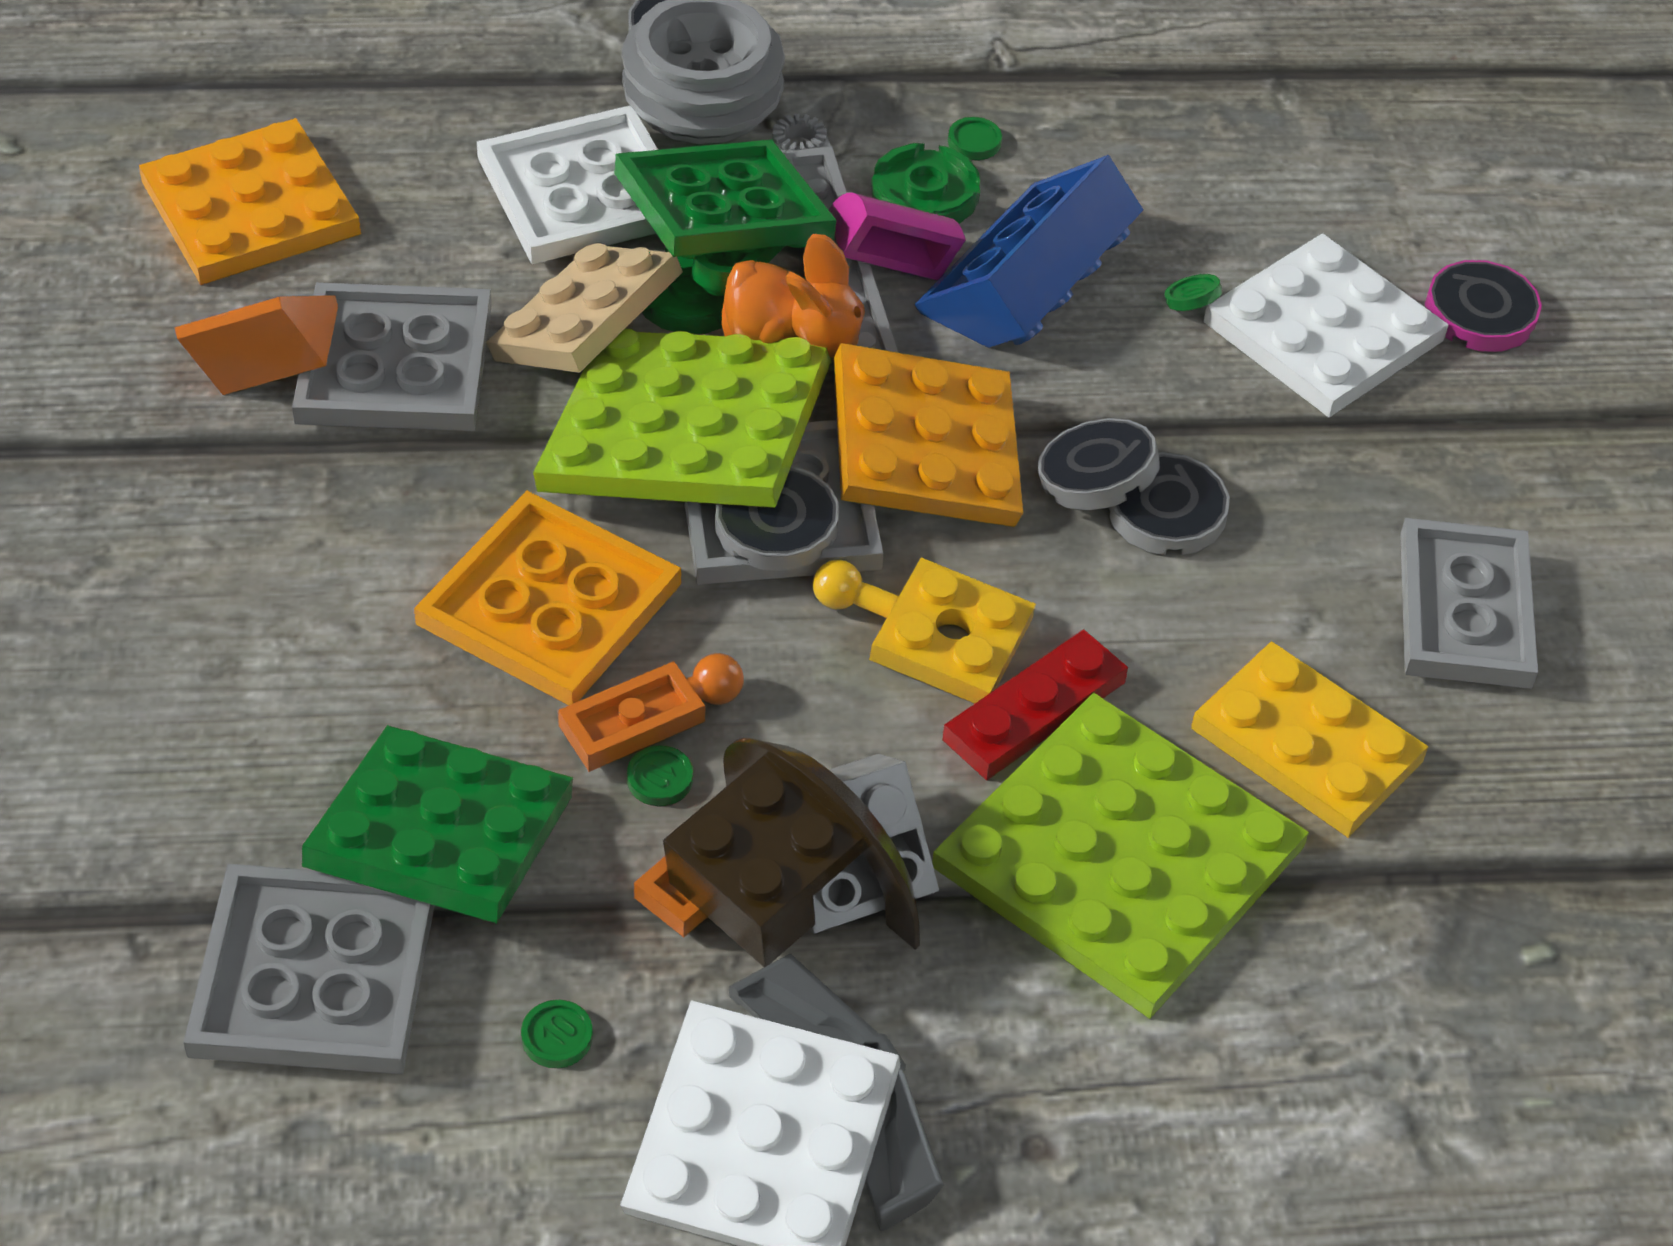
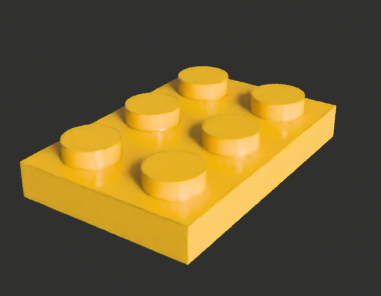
[1191,641,1428,838]

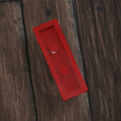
[942,629,1128,781]

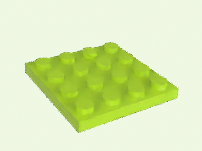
[533,328,832,508]
[932,692,1309,1019]

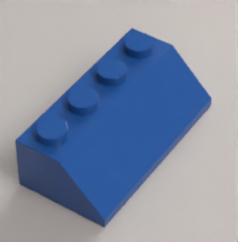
[914,155,1144,348]

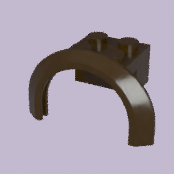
[663,738,920,967]

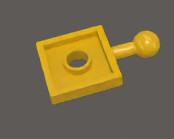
[813,557,1036,704]

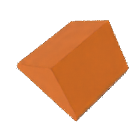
[174,295,338,395]

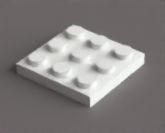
[477,105,658,264]
[1203,233,1449,417]
[620,1000,901,1246]

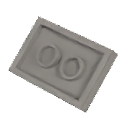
[1401,518,1538,689]

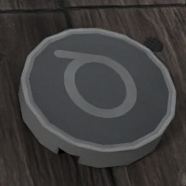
[1038,418,1160,511]
[1109,452,1230,555]
[715,466,839,571]

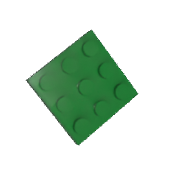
[614,139,837,259]
[302,725,573,923]

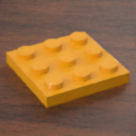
[139,118,361,285]
[834,343,1023,527]
[414,490,681,705]

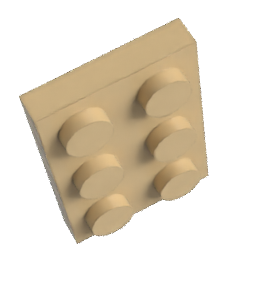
[486,243,683,373]

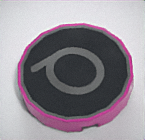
[1425,260,1542,352]

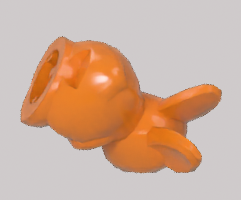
[722,234,865,358]

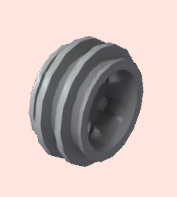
[622,0,785,144]

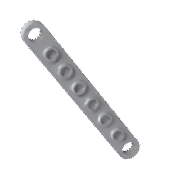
[772,114,898,353]

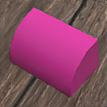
[828,193,966,280]

